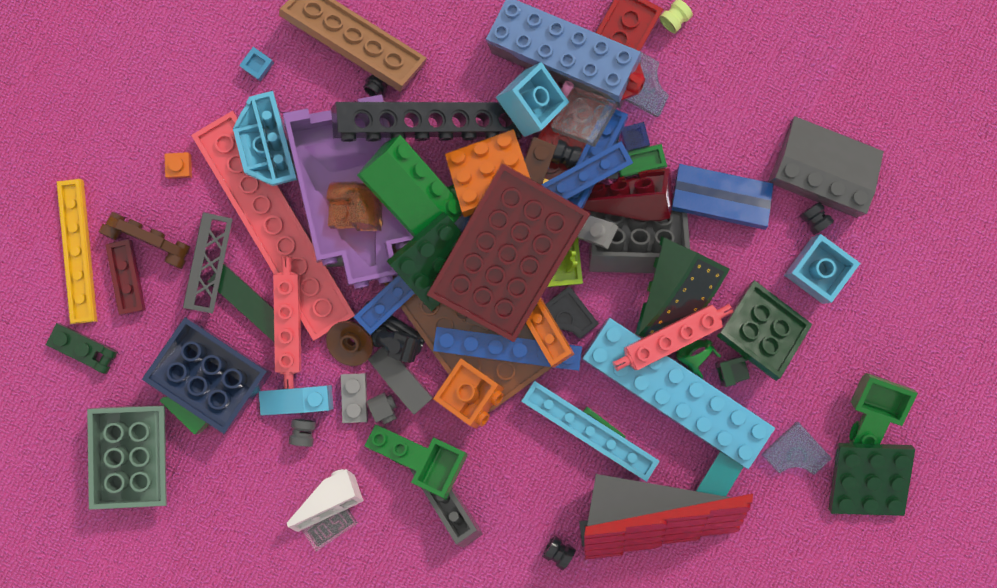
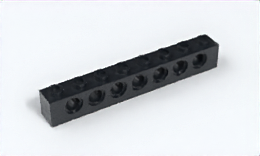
[331,102,523,142]

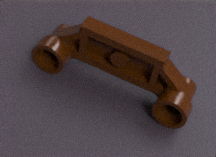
[99,212,190,270]

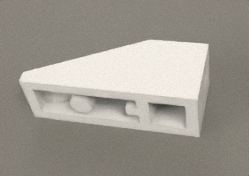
[287,469,363,532]

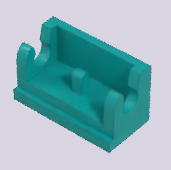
[696,452,744,496]

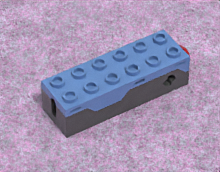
[486,0,645,108]

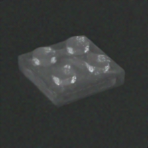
[551,87,617,147]

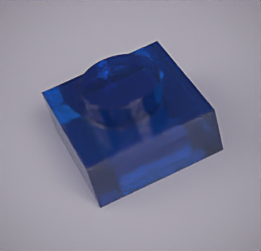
[621,122,650,152]

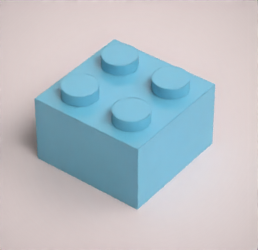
[495,62,569,137]
[784,234,861,304]

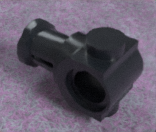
[371,326,421,363]

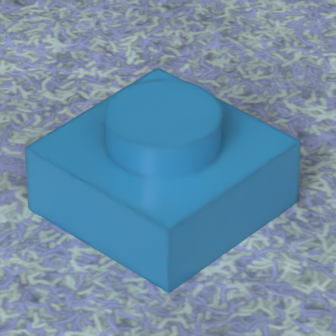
[239,47,274,82]

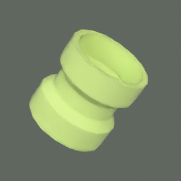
[659,0,693,34]

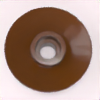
[326,321,373,366]

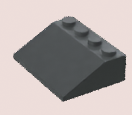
[768,116,884,218]
[589,198,690,274]

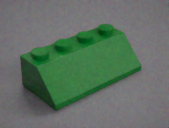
[357,135,462,237]

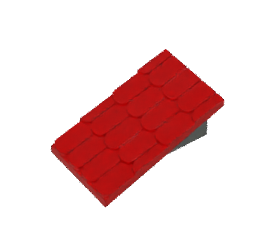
[584,474,753,560]

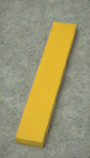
[57,179,97,324]

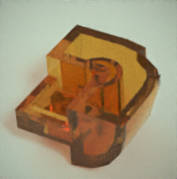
[326,181,382,231]

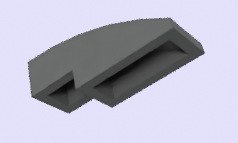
[368,347,434,415]

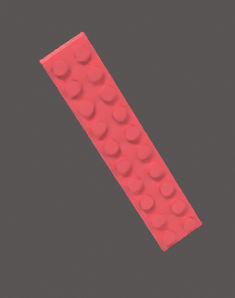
[191,111,356,341]

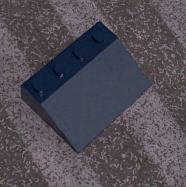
[142,317,272,434]

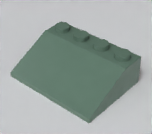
[87,406,167,510]

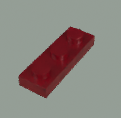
[105,239,146,315]

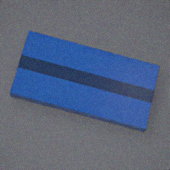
[671,164,773,230]

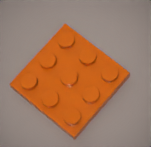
[445,129,531,217]

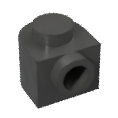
[367,392,397,425]

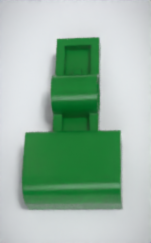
[849,373,918,444]
[365,424,468,500]

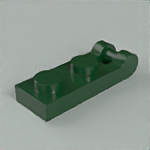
[46,323,118,374]

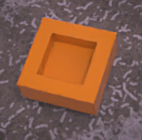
[164,152,192,179]

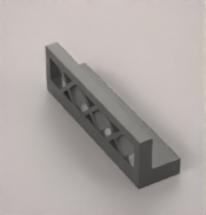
[183,212,232,313]

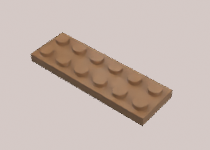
[279,0,427,92]

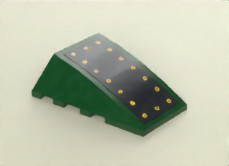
[635,236,730,338]

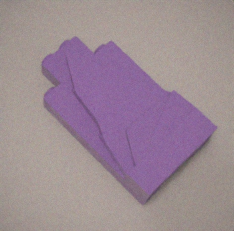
[283,95,414,289]

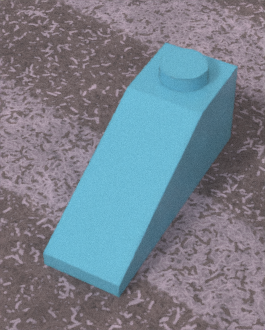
[259,385,334,415]

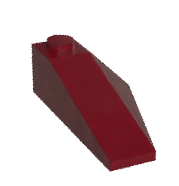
[583,168,672,221]

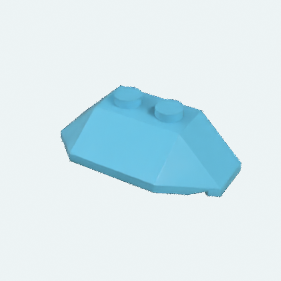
[233,91,297,186]

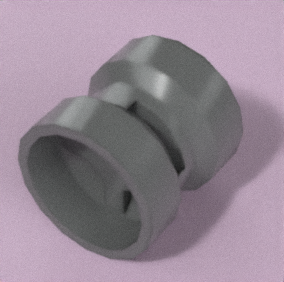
[288,419,316,447]

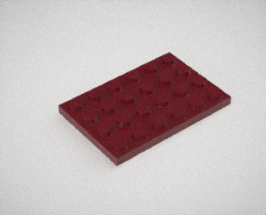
[427,163,590,342]

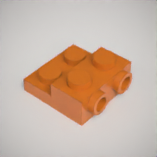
[433,358,504,429]

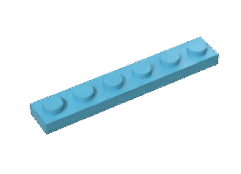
[521,381,659,482]

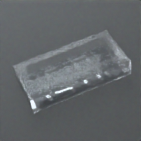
[303,509,358,551]

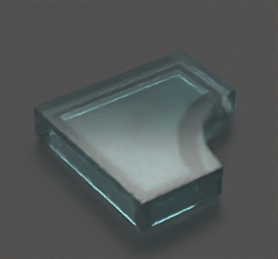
[625,51,669,117]
[761,422,832,475]

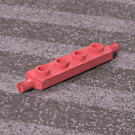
[273,257,301,389]
[613,304,733,371]

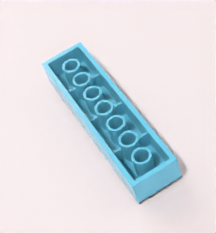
[581,318,775,469]

